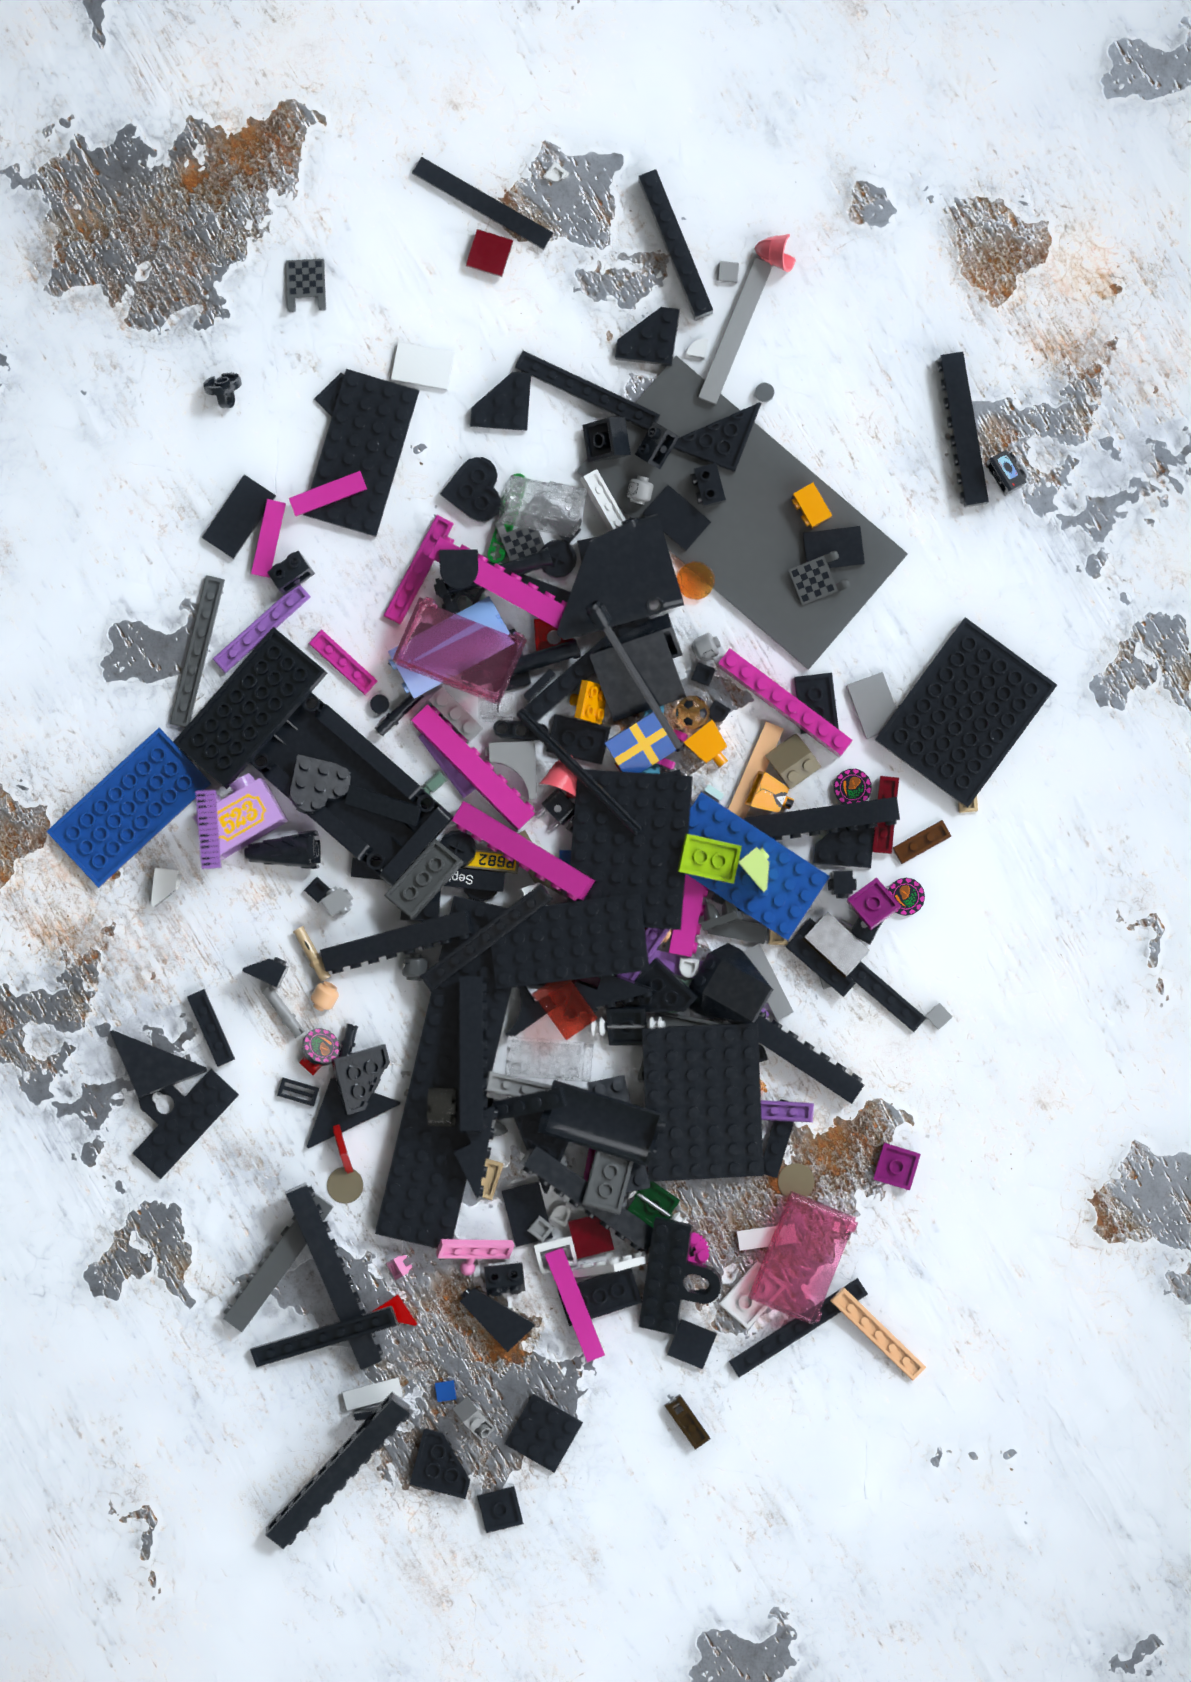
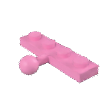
[436,1239,515,1276]

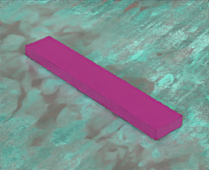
[383,515,454,625]
[545,1247,605,1362]

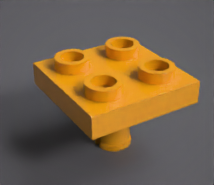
[569,680,606,725]

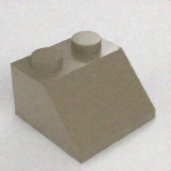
[765,733,821,789]

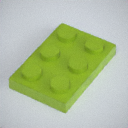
[677,834,742,884]

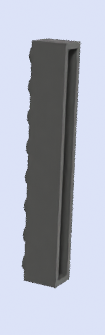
[223,1193,334,1332]

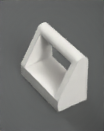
[534,1235,579,1275]

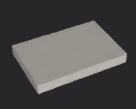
[846,672,897,739]

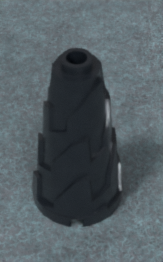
[244,830,321,869]

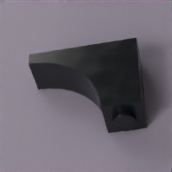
[505,986,557,1040]

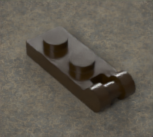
[664,1394,711,1450]

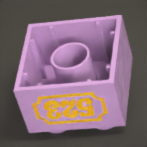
[193,774,289,860]

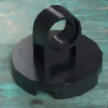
[203,372,242,408]

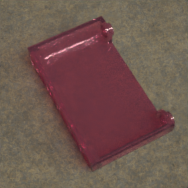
[392,597,527,705]
[748,1191,858,1325]

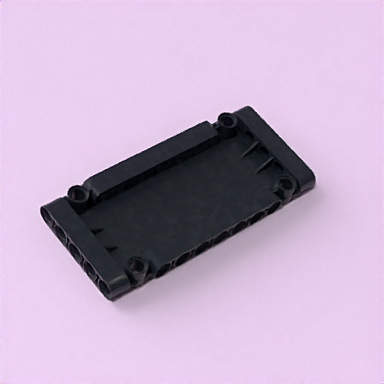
[250,692,454,887]

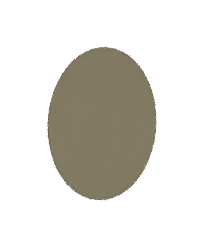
[778,1163,815,1200]
[327,1167,363,1204]

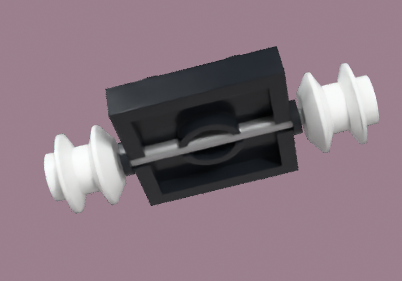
[588,1006,666,1045]

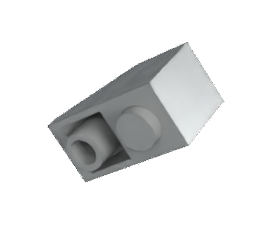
[453,1396,496,1441]

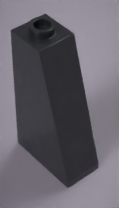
[460,1287,536,1352]

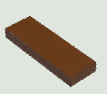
[892,820,952,864]

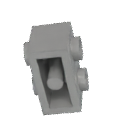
[321,887,353,917]

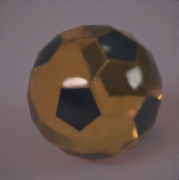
[676,696,710,729]

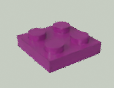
[846,877,901,930]
[873,1143,921,1191]

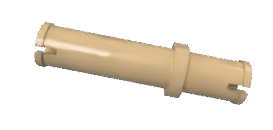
[293,926,331,982]

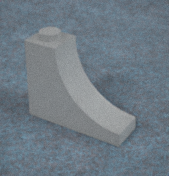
[485,741,537,800]

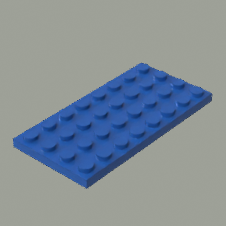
[46,727,212,888]
[687,792,830,941]

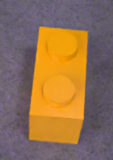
[791,483,832,529]

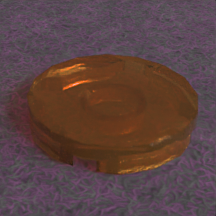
[677,561,715,600]

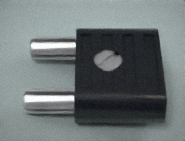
[535,788,575,832]
[841,907,883,945]

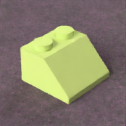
[739,847,769,893]

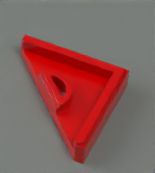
[333,1125,354,1174]
[373,1294,418,1326]

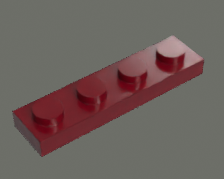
[872,776,899,854]

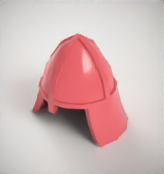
[755,234,796,272]
[539,756,577,799]

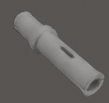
[261,985,305,1038]

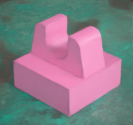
[386,1255,412,1280]

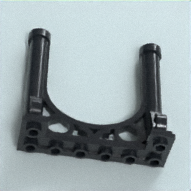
[434,547,581,691]

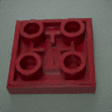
[466,229,513,277]
[568,1216,615,1259]

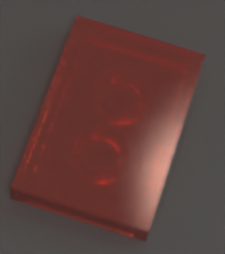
[533,980,598,1041]

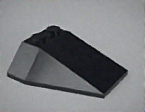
[689,943,774,1023]

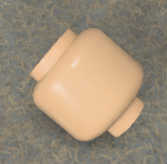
[311,981,339,1011]

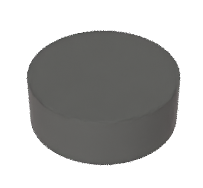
[755,382,775,402]

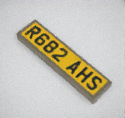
[463,850,519,874]

